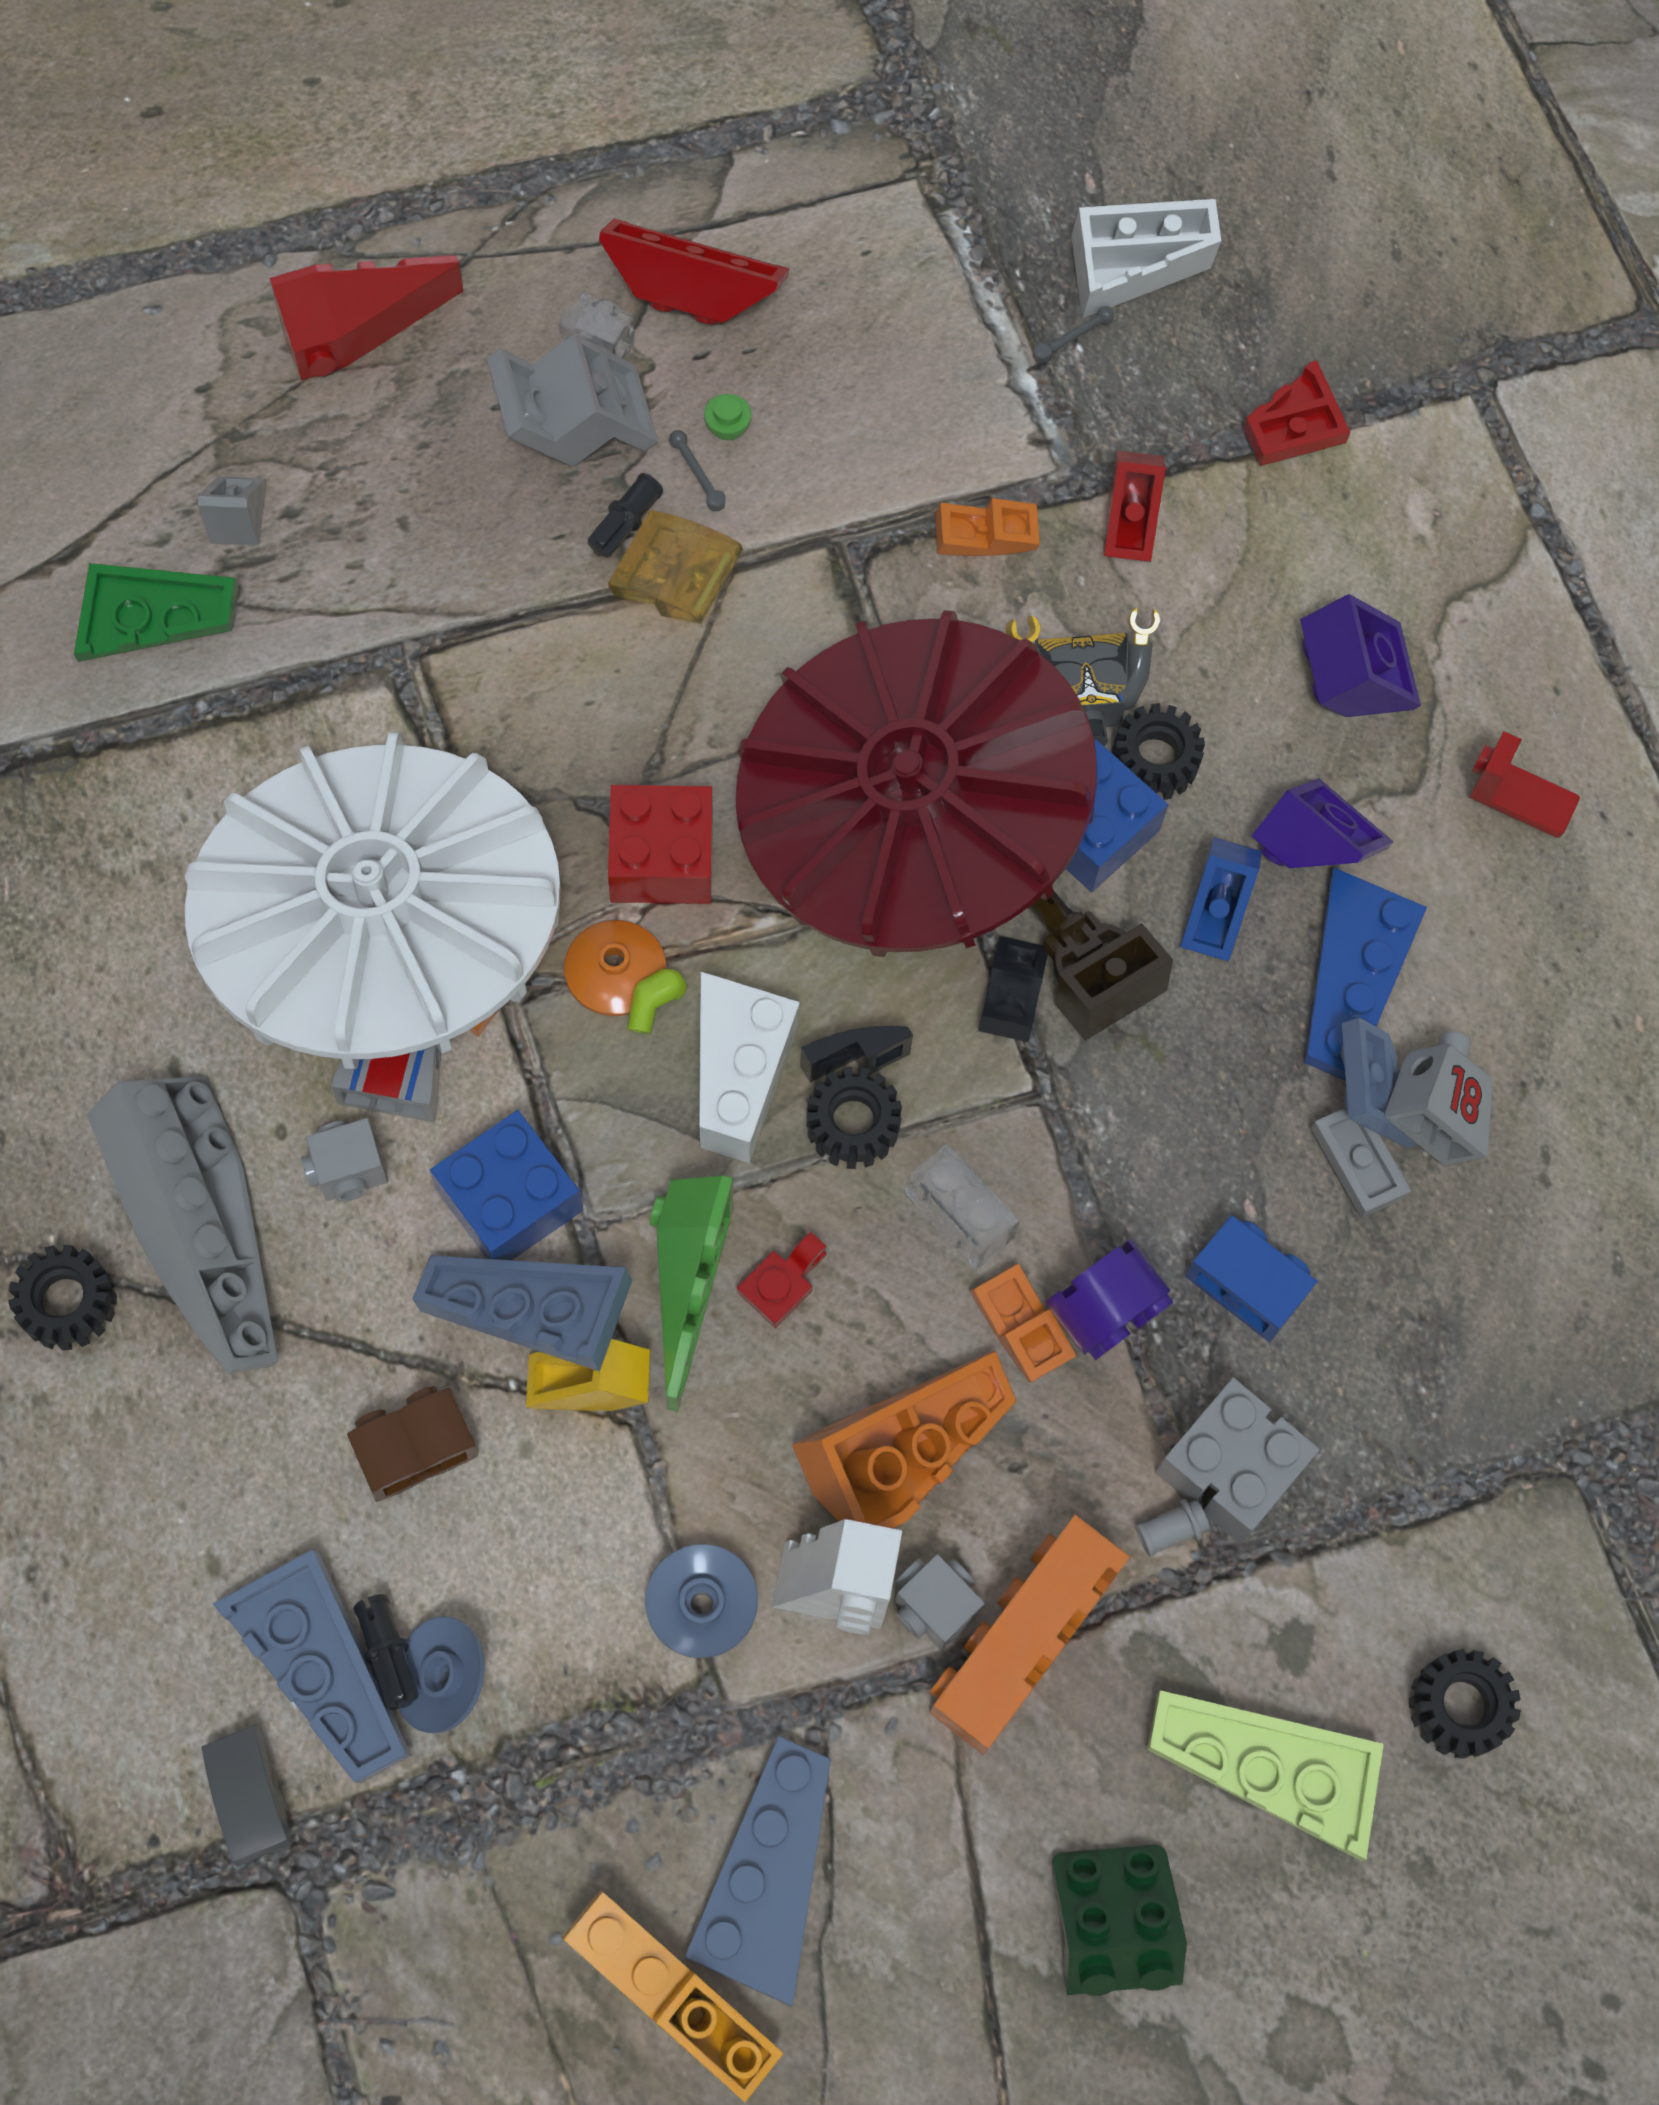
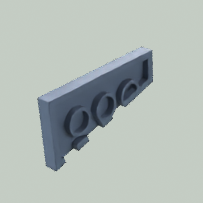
[213,1549,412,1783]

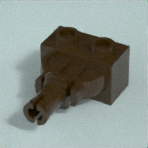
[1028,886,1173,1041]

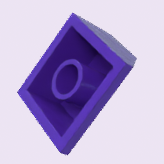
[1300,594,1421,717]

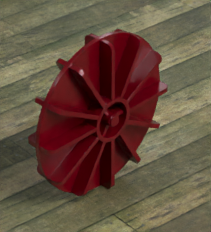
[735,610,1098,957]

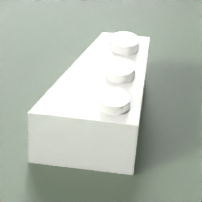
[1071,199,1221,319]
[772,1519,902,1635]

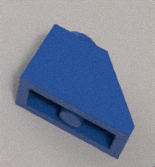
[1180,837,1262,962]

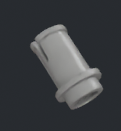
[1135,1499,1210,1557]

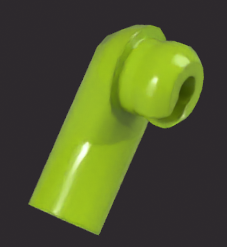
[626,969,687,1035]

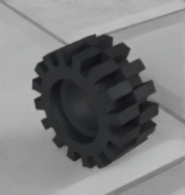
[1112,703,1205,800]
[806,1067,902,1169]
[8,1244,117,1351]
[1409,1649,1521,1759]

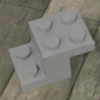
[487,333,658,467]

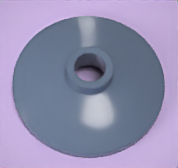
[645,1544,758,1658]
[399,1616,485,1734]

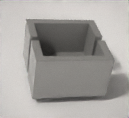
[1155,1377,1320,1545]

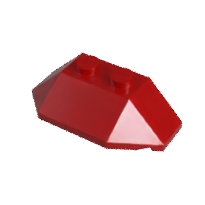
[599,218,790,324]

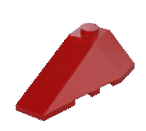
[269,255,464,381]

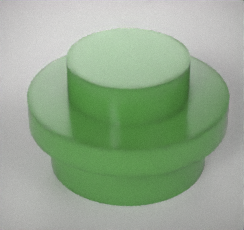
[704,394,751,440]

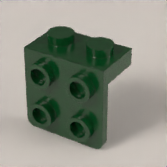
[1052,1845,1187,1996]

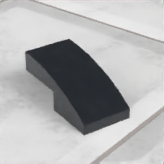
[978,936,1048,1043]
[800,1026,913,1083]

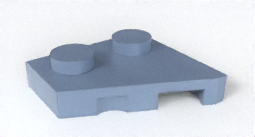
[1341,1017,1418,1149]

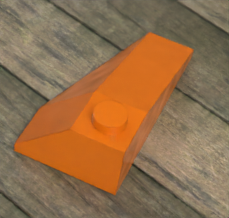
[792,1351,1016,1529]

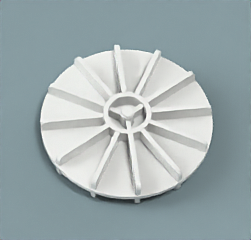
[185,732,561,1069]

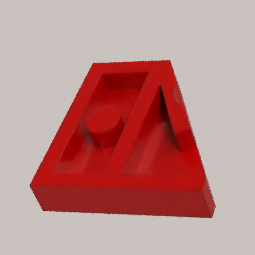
[1243,360,1351,466]

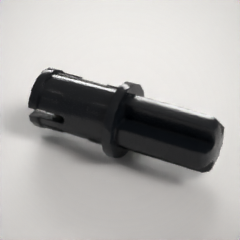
[588,473,664,558]
[353,1594,419,1710]

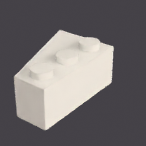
[699,972,800,1163]

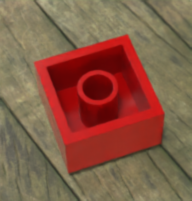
[608,785,713,904]

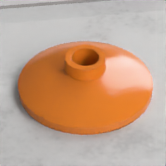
[564,920,666,1016]

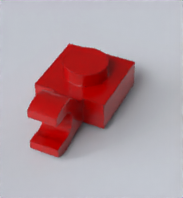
[736,1232,827,1329]

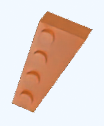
[929,1515,1130,1756]

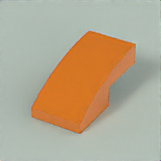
[935,498,1040,556]
[969,1263,1077,1383]

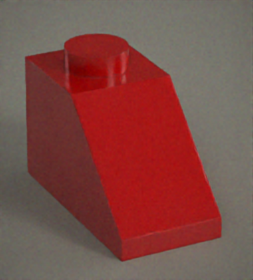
[1104,450,1166,562]

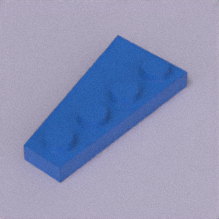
[1303,867,1427,1081]

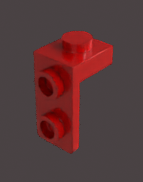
[1470,731,1580,838]

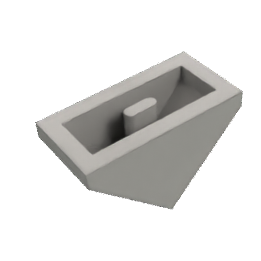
[198,476,266,546]

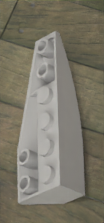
[87,1076,278,1374]

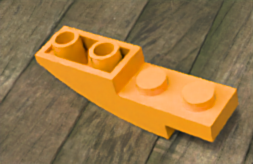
[561,1890,784,2103]

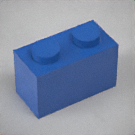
[1185,1215,1318,1343]

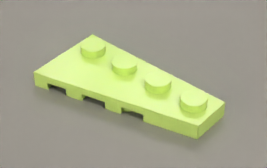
[1147,1690,1384,1861]

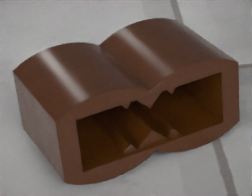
[347,1386,478,1502]

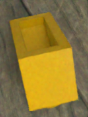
[526,1339,650,1411]

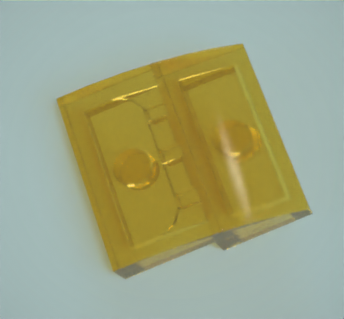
[608,510,743,624]

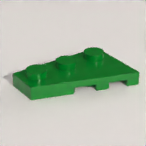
[74,563,239,662]

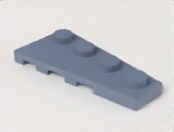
[413,1255,632,1372]
[685,1736,831,2007]

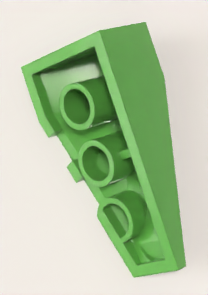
[650,1175,733,1412]

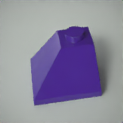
[1252,778,1394,868]

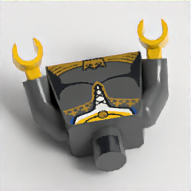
[1006,607,1160,746]

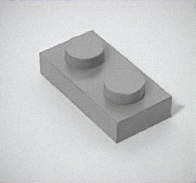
[1311,1108,1411,1218]

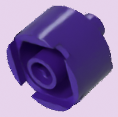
[1045,1238,1173,1361]

